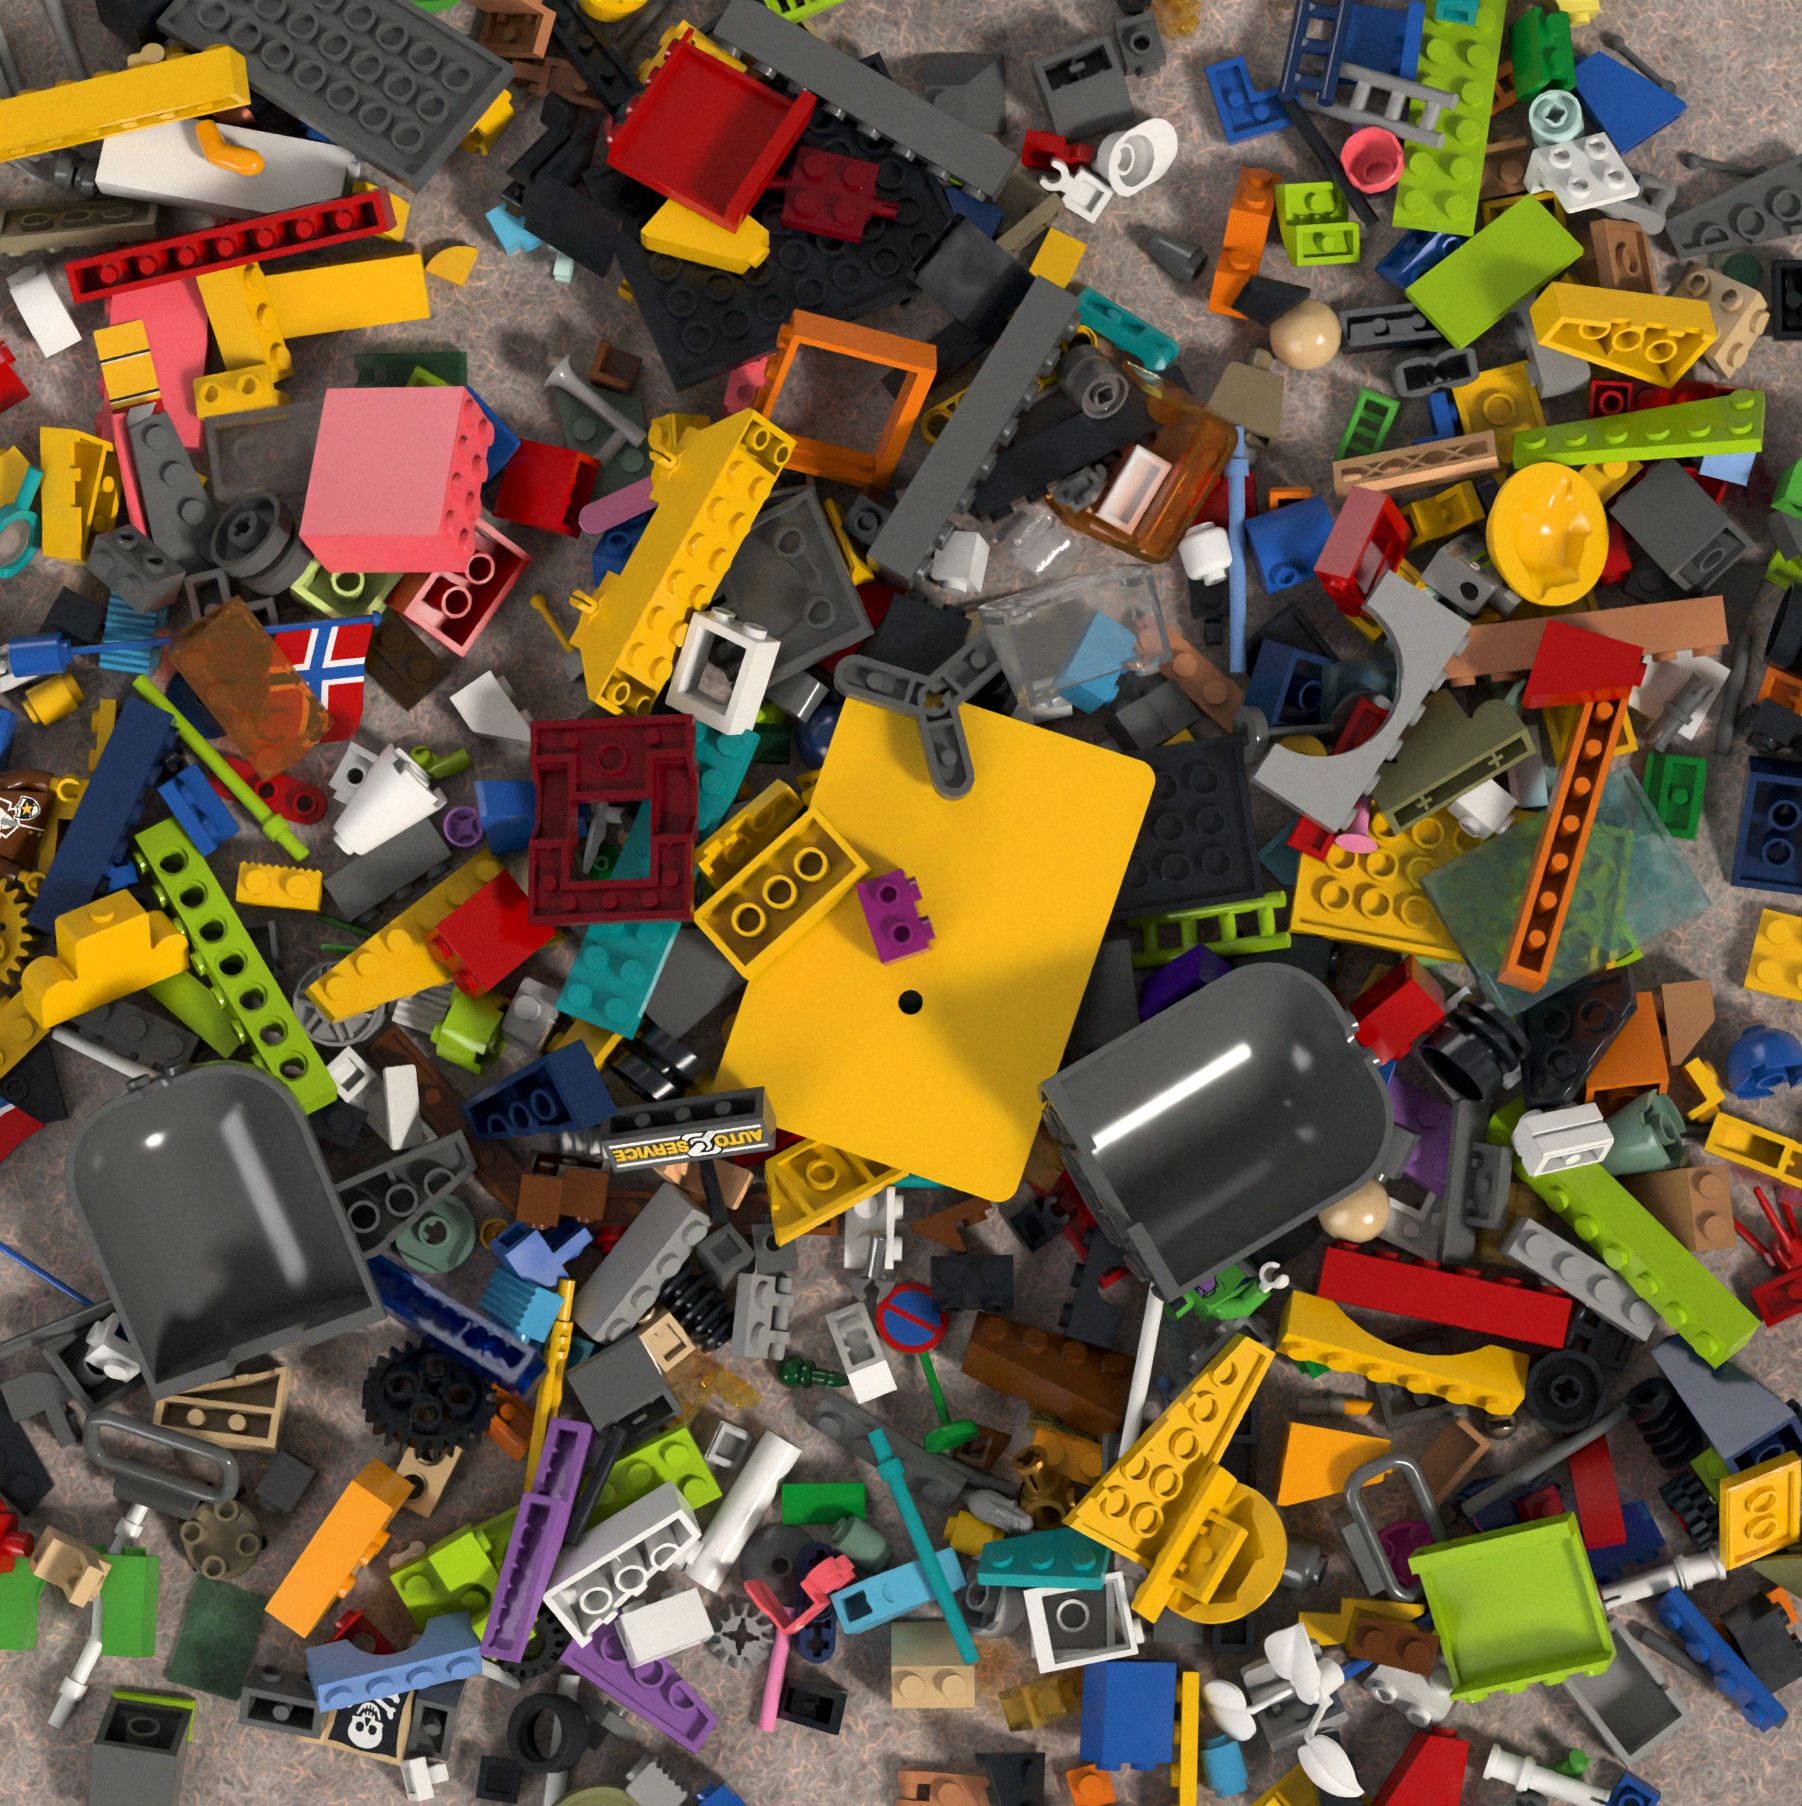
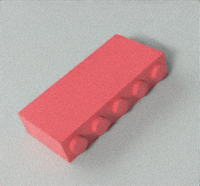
[95,241,213,454]

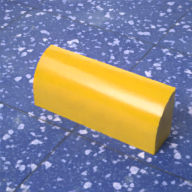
[262,248,431,339]

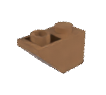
[1652,979,1715,1068]

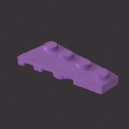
[559,1607,719,1755]

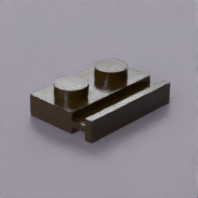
[365,612,452,713]

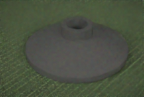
[740,1523,822,1606]

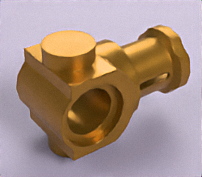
[1011,1445,1083,1531]

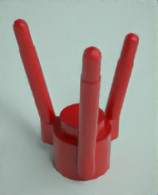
[1733,1186,1802,1274]

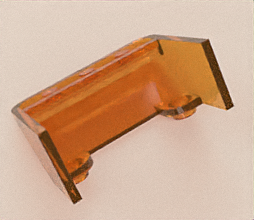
[1045,360,1239,564]

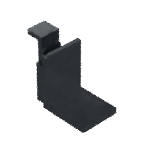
[500,91,623,278]

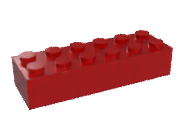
[1312,1241,1572,1349]

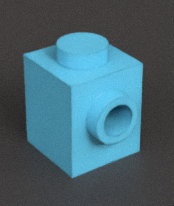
[485,202,544,256]

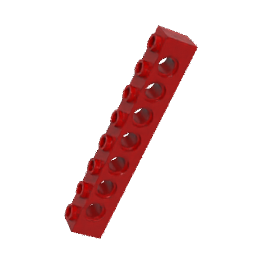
[64,185,397,304]

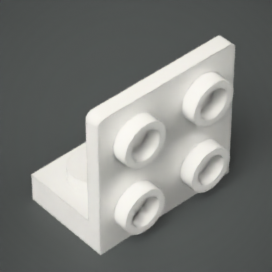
[1523,132,1640,213]

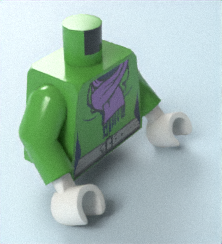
[1163,1257,1289,1323]

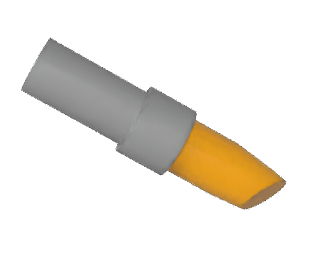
[1296,1397,1376,1417]

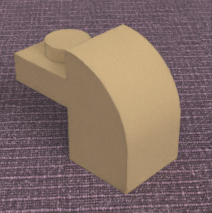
[28,1525,112,1608]

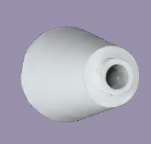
[333,743,447,856]

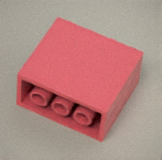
[299,386,494,573]

